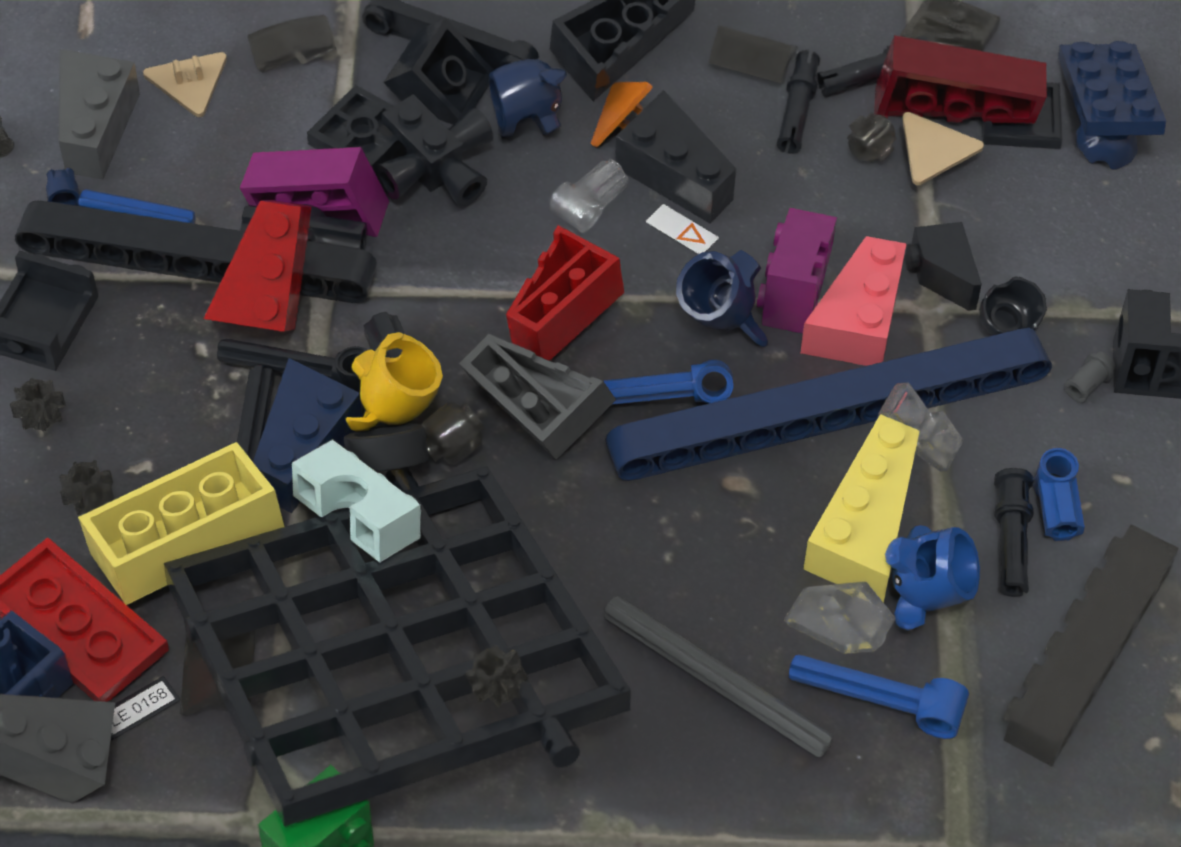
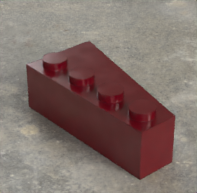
[874,35,1047,123]

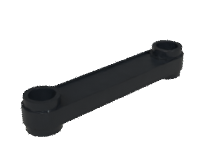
[362,0,539,70]

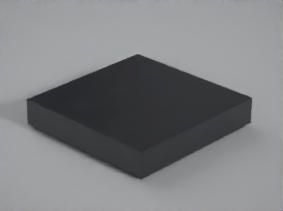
[982,82,1062,149]

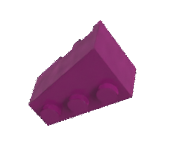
[240,147,390,237]
[756,208,837,334]

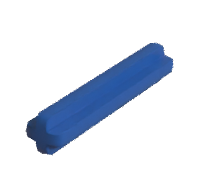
[78,189,196,224]

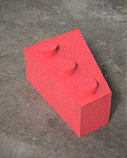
[800,236,906,366]

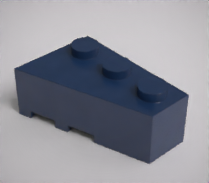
[253,358,362,513]

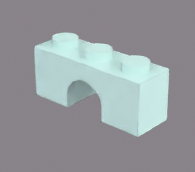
[292,440,421,562]

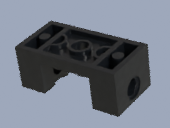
[1113,289,1181,399]

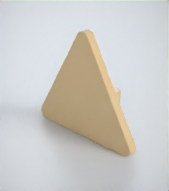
[143,52,227,117]
[902,112,984,185]

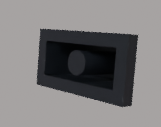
[906,222,982,311]

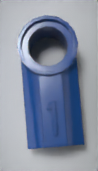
[1033,448,1085,541]

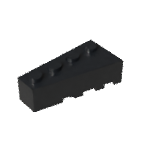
[549,0,696,102]

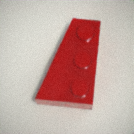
[203,200,312,332]
[506,225,625,361]

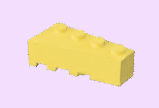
[803,414,920,605]

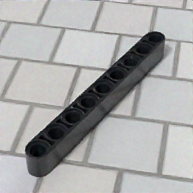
[15,200,377,303]

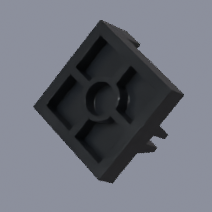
[307,85,407,173]

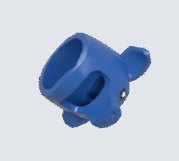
[885,525,980,630]

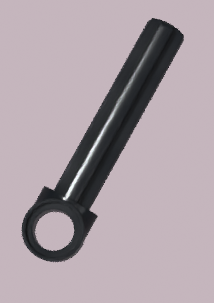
[217,338,368,393]

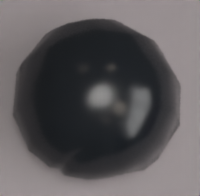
[979,277,1047,336]

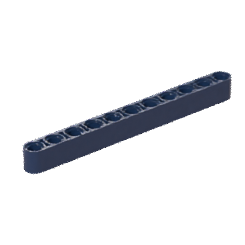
[605,328,1052,481]

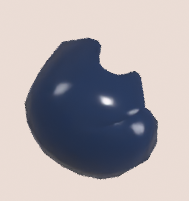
[1076,125,1137,170]

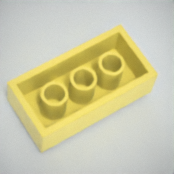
[78,442,285,605]

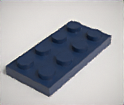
[1058,41,1166,136]

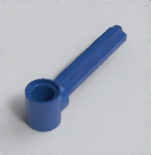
[603,360,733,405]
[789,655,969,739]

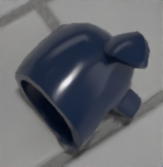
[489,59,567,138]
[676,250,768,347]

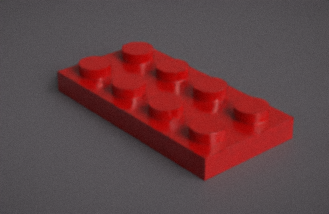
[0,537,169,702]

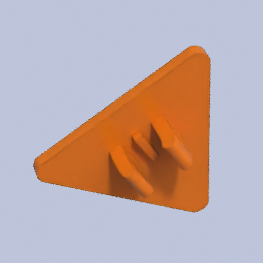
[591,82,652,148]

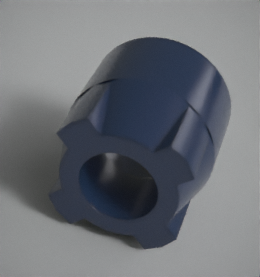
[46,168,80,206]

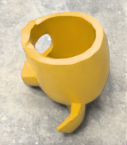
[346,332,443,432]

